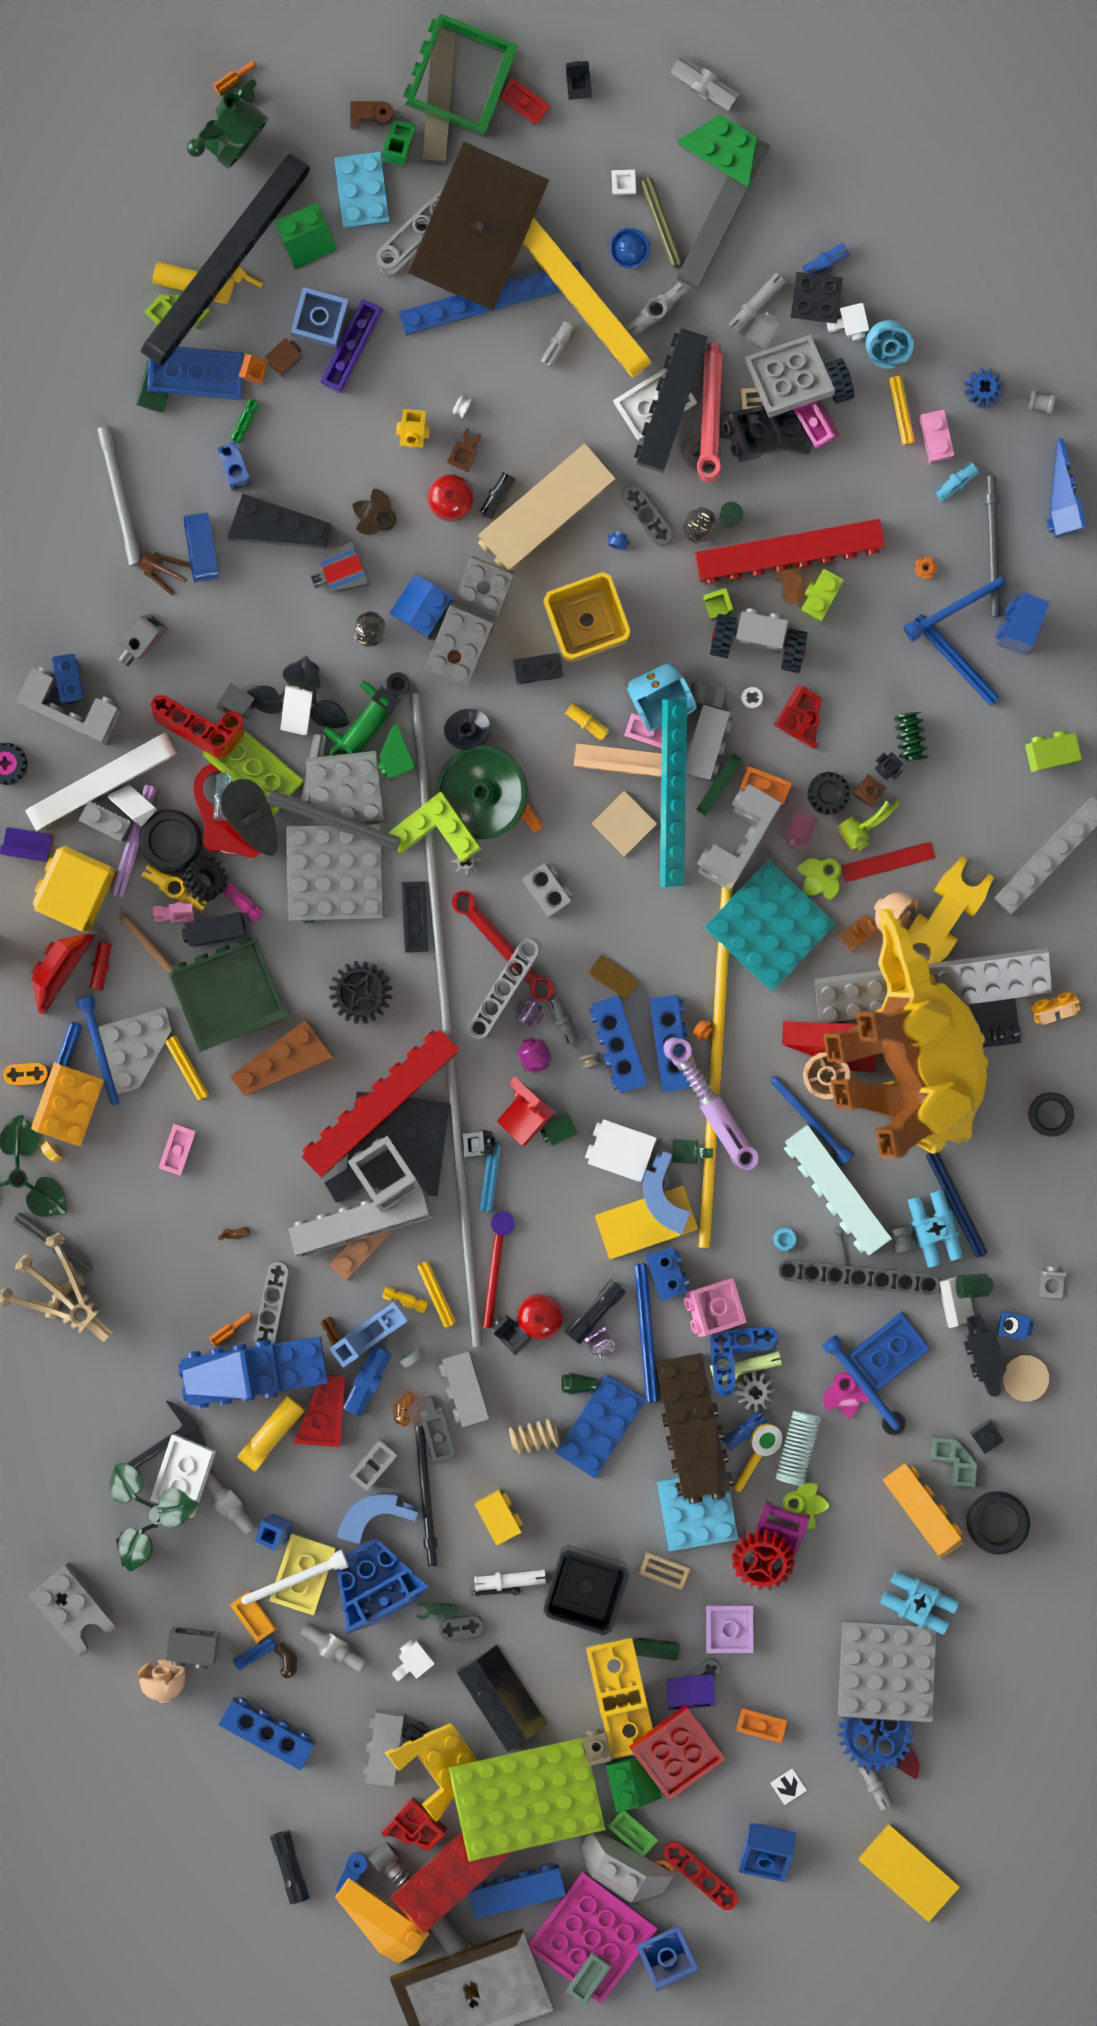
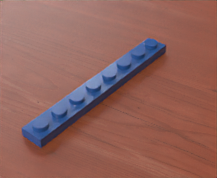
[399,261,584,335]

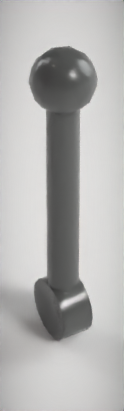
[834,1227,848,1265]

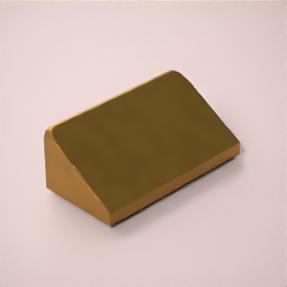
[588,955,639,1000]

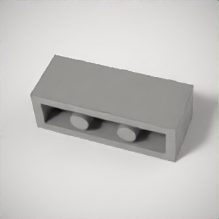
[686,705,733,781]
[439,1350,490,1427]
[362,1710,404,1787]

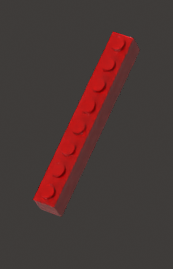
[694,519,885,585]
[301,1029,460,1179]

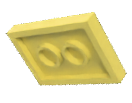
[269,1533,336,1616]

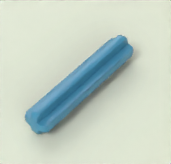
[480,1143,501,1212]

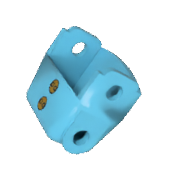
[626,663,697,732]

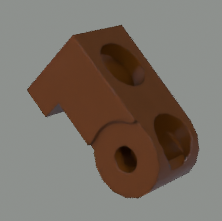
[350,101,393,129]

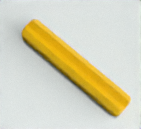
[889,376,915,445]
[166,1036,209,1100]
[418,1261,456,1328]

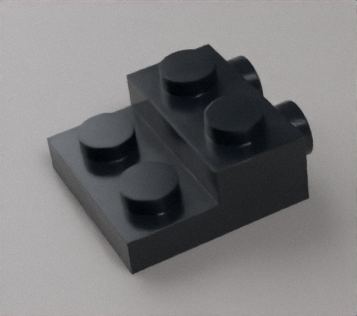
[722,406,787,462]

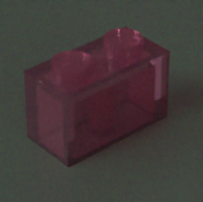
[783,810,818,849]

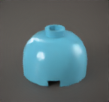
[866,320,914,368]

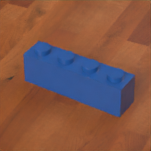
[468,1863,566,1919]

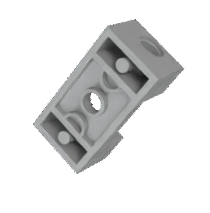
[16,667,122,745]
[697,784,781,891]

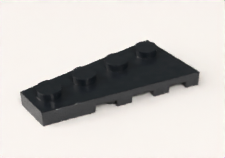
[720,410,812,455]

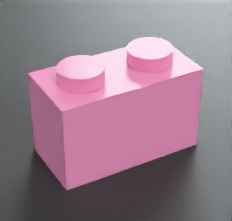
[919,410,954,464]

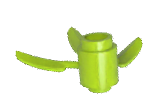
[838,799,899,852]

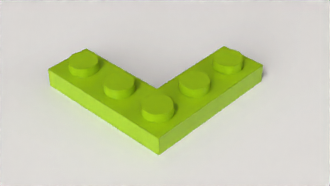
[389,792,482,862]

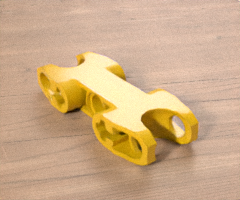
[907,856,994,964]

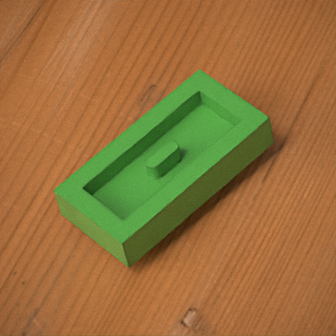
[607,1810,658,1856]

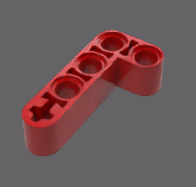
[151,695,244,758]

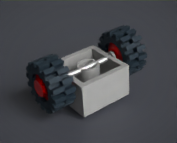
[709,608,808,673]

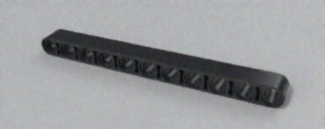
[141,153,310,366]

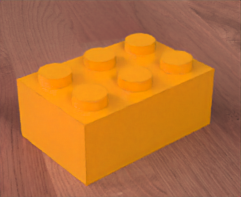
[31,1062,104,1147]

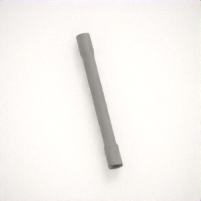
[97,426,142,566]

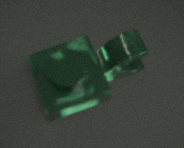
[672,1139,713,1164]
[417,1601,458,1620]

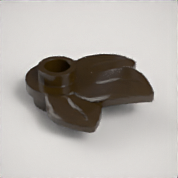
[352,488,396,535]

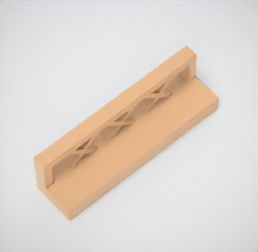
[574,743,662,778]

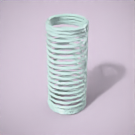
[775,1411,822,1486]

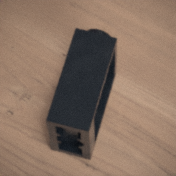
[181,912,248,947]

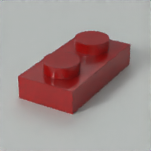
[499,78,550,126]

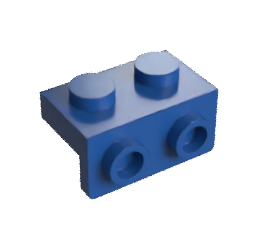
[51,653,84,704]

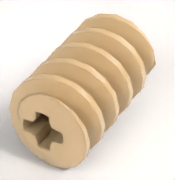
[509,1419,560,1455]

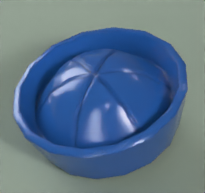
[609,228,650,268]

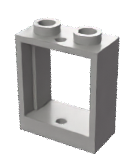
[348,1136,420,1213]

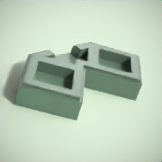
[931,1436,978,1487]

